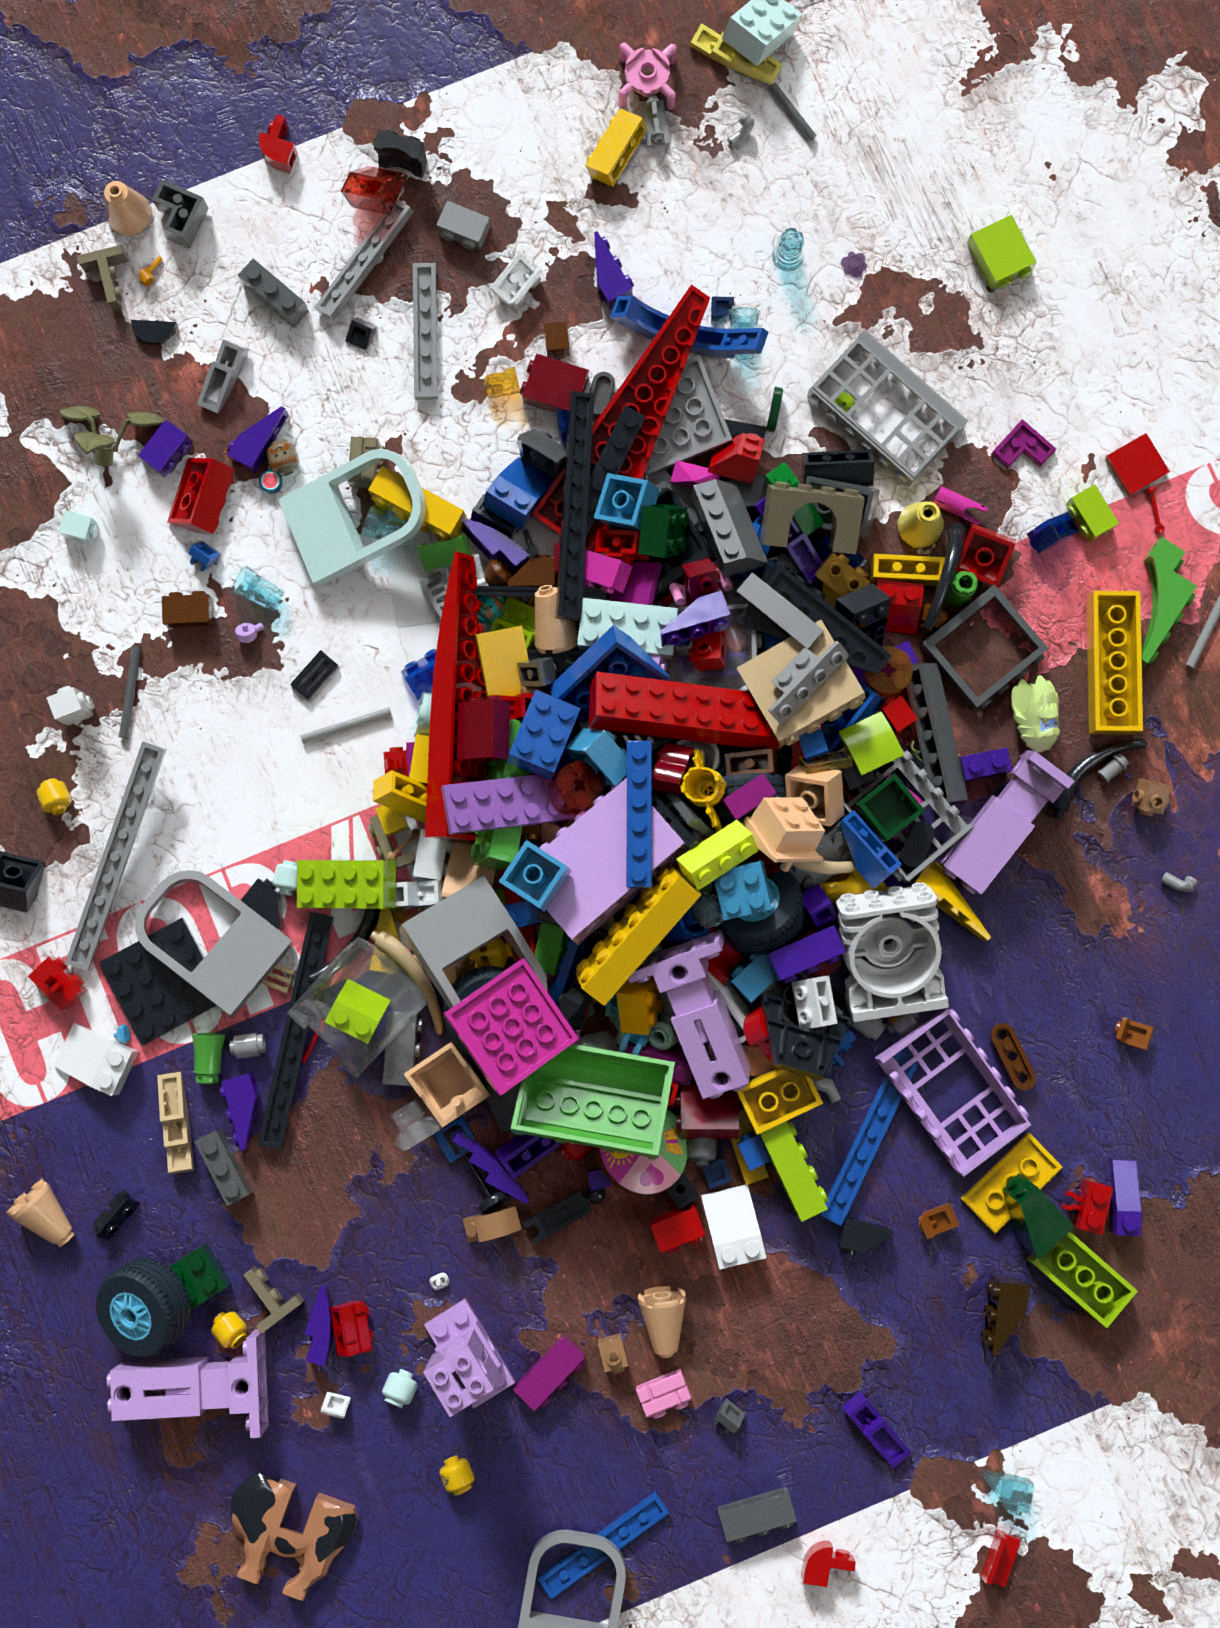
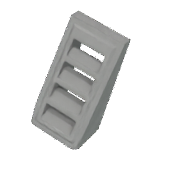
[419,571,447,620]

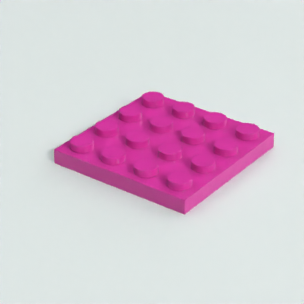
[443,958,579,1096]

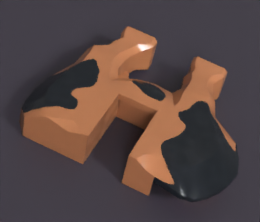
[231,1472,359,1601]

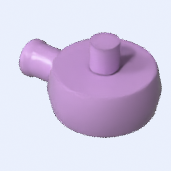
[235,623,264,643]

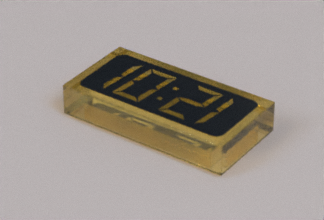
[799,750,853,774]

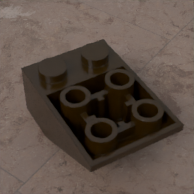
[980,1275,1030,1356]

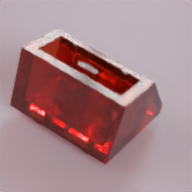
[340,166,408,215]

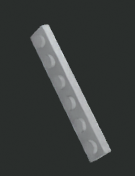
[314,199,414,321]
[413,263,438,400]

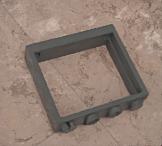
[919,585,1049,710]

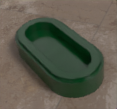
[766,386,784,433]

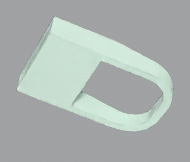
[278,449,426,585]

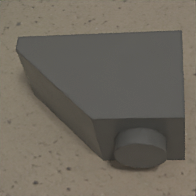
[517,657,557,686]

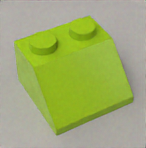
[325,979,391,1044]

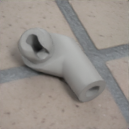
[1161,872,1197,893]

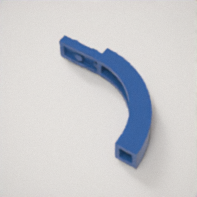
[610,295,769,359]

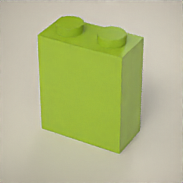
[967,214,1037,290]

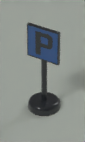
[432,1115,510,1214]

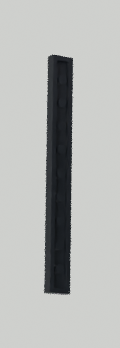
[556,390,595,622]
[258,912,335,1150]

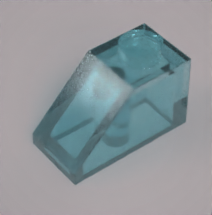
[981,1470,1034,1516]

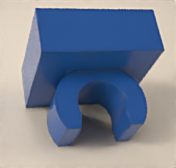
[188,541,221,572]

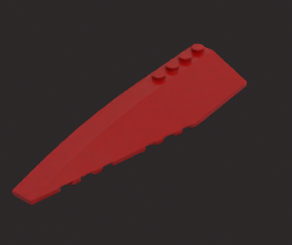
[532,284,711,551]
[425,552,489,842]

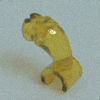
[392,906,425,924]

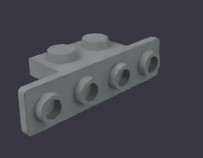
[768,641,849,725]

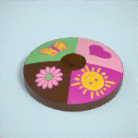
[595,1108,688,1196]

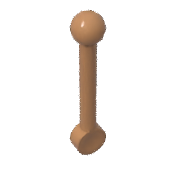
[387,829,420,860]

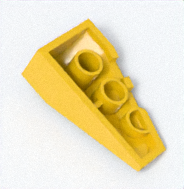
[910,861,991,941]

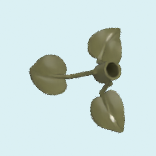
[60,406,165,467]

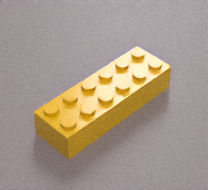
[1087,591,1143,735]
[575,864,701,1006]

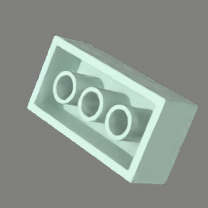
[577,598,678,660]

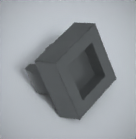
[713,1398,745,1434]

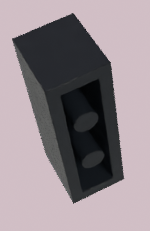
[802,449,875,486]

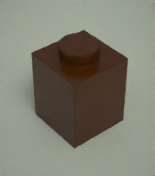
[544,321,570,360]

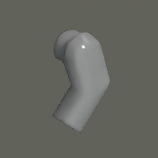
[727,114,755,148]
[811,1077,841,1103]

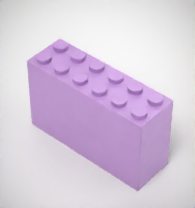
[539,778,688,945]

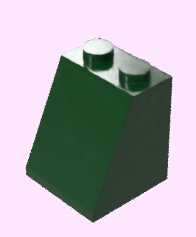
[1002,1173,1074,1260]

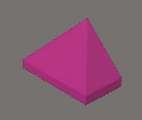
[670,460,720,489]

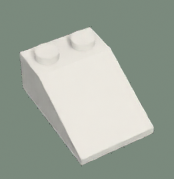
[54,1023,139,1096]
[701,1184,766,1269]

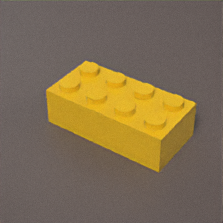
[368,466,467,541]

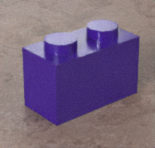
[138,419,193,478]
[959,747,1012,782]

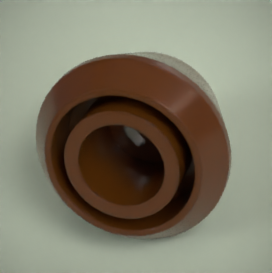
[484,559,514,586]
[918,603,948,633]

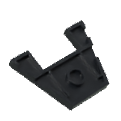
[761,993,852,1080]

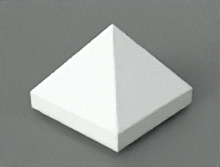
[320,1391,351,1419]

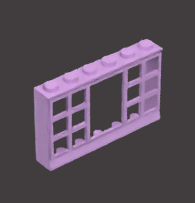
[875,1008,1031,1177]

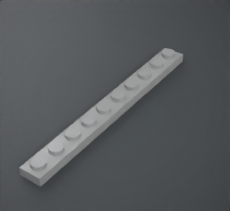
[65,741,167,971]

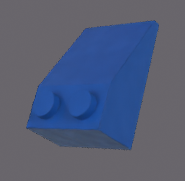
[482,456,556,530]

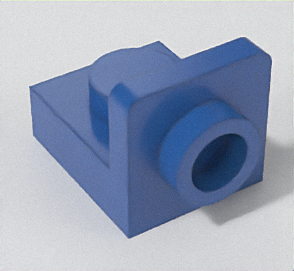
[831,1030,856,1067]

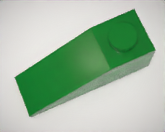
[763,462,824,536]

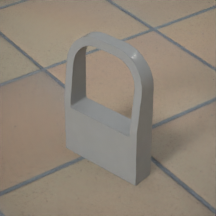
[135,870,294,1019]
[399,876,547,1009]
[518,1530,626,1628]

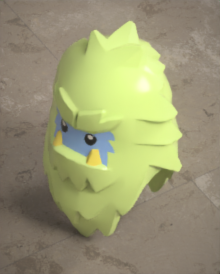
[1011,675,1060,753]

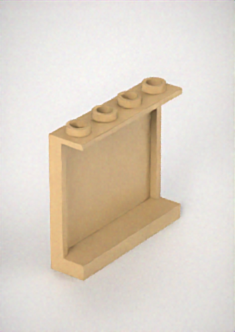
[737,620,866,746]

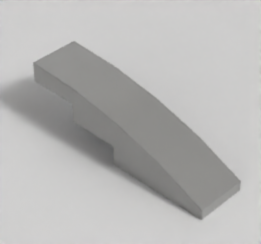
[737,573,824,650]

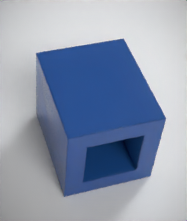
[736,1131,772,1171]

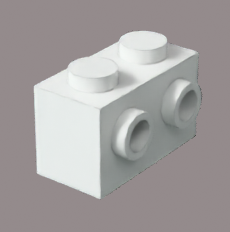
[46,686,94,726]
[413,829,454,881]
[792,976,837,1028]

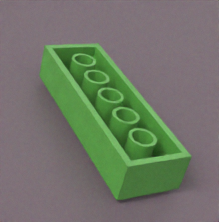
[471,719,531,871]

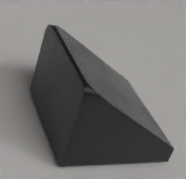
[345,317,377,350]

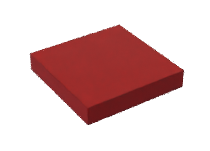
[1105,433,1170,496]

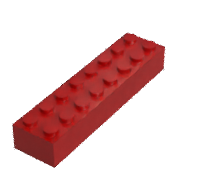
[589,672,780,751]

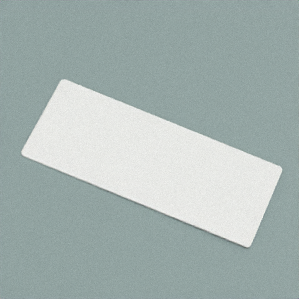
[384,537,437,628]

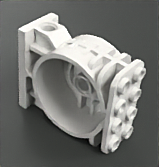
[836,883,949,1022]

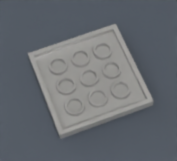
[614,354,733,477]

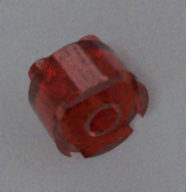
[548,761,604,815]

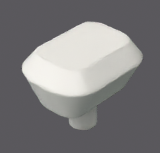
[430,1273,449,1290]

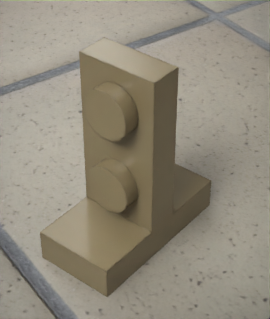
[77,245,130,311]
[367,815,416,870]
[243,1266,304,1334]

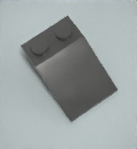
[517,429,566,479]
[805,476,880,538]

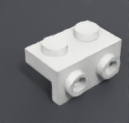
[489,253,543,307]

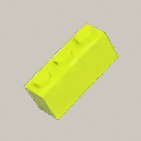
[676,820,758,890]

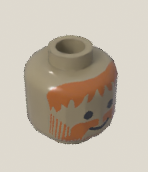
[266,439,299,476]

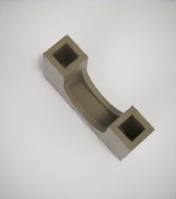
[760,481,865,554]

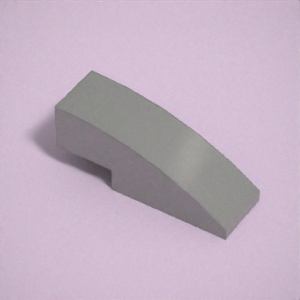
[197,339,249,413]

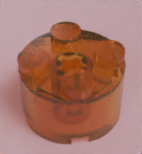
[864,646,913,697]

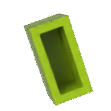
[1066,484,1119,542]

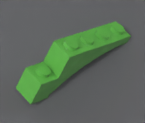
[1141,537,1197,667]

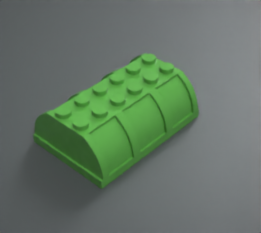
[511,1044,675,1160]

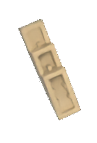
[157,1072,194,1175]

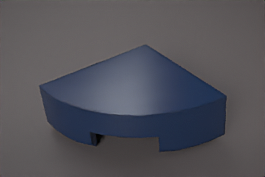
[711,296,734,321]

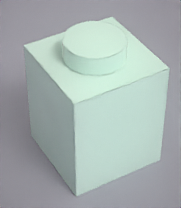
[58,510,99,544]

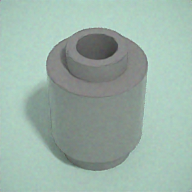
[850,1016,886,1040]
[230,1032,266,1059]

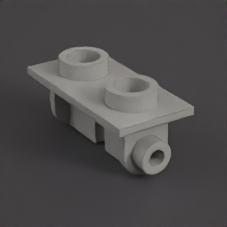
[641,95,669,147]

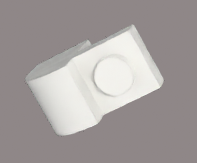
[396,880,444,907]

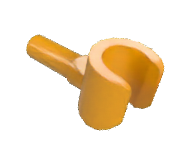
[138,256,163,286]

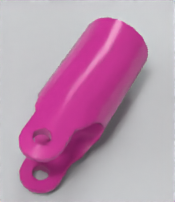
[933,486,988,525]

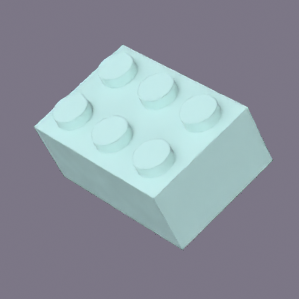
[722,0,803,66]

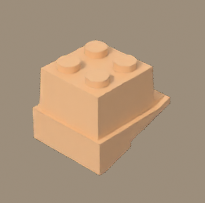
[742,797,825,872]
[404,1042,491,1127]

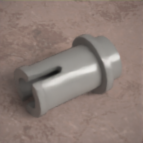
[1098,754,1129,783]

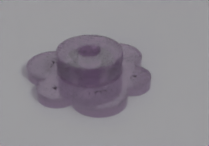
[841,252,867,278]

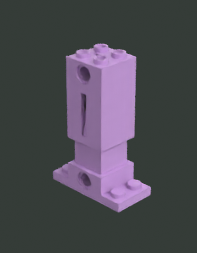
[940,750,1074,895]
[628,930,751,1099]
[423,1298,515,1417]
[107,1329,269,1438]

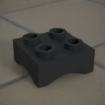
[374,130,427,178]
[556,983,593,1031]

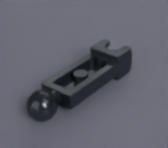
[523,1188,606,1244]

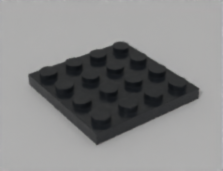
[99,917,216,1046]

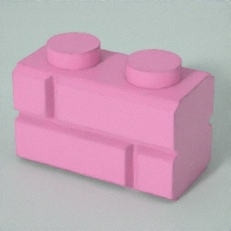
[636,1368,692,1419]

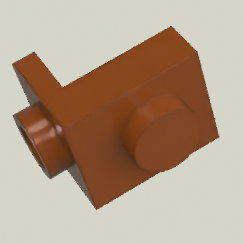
[1114,1017,1155,1051]
[918,1202,959,1240]

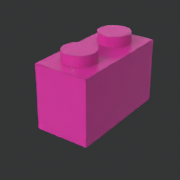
[583,550,633,595]

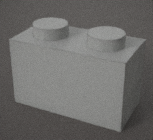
[437,201,491,251]

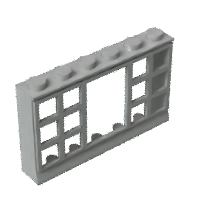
[807,330,968,486]
[820,747,974,883]

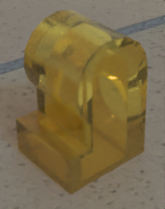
[483,366,520,398]

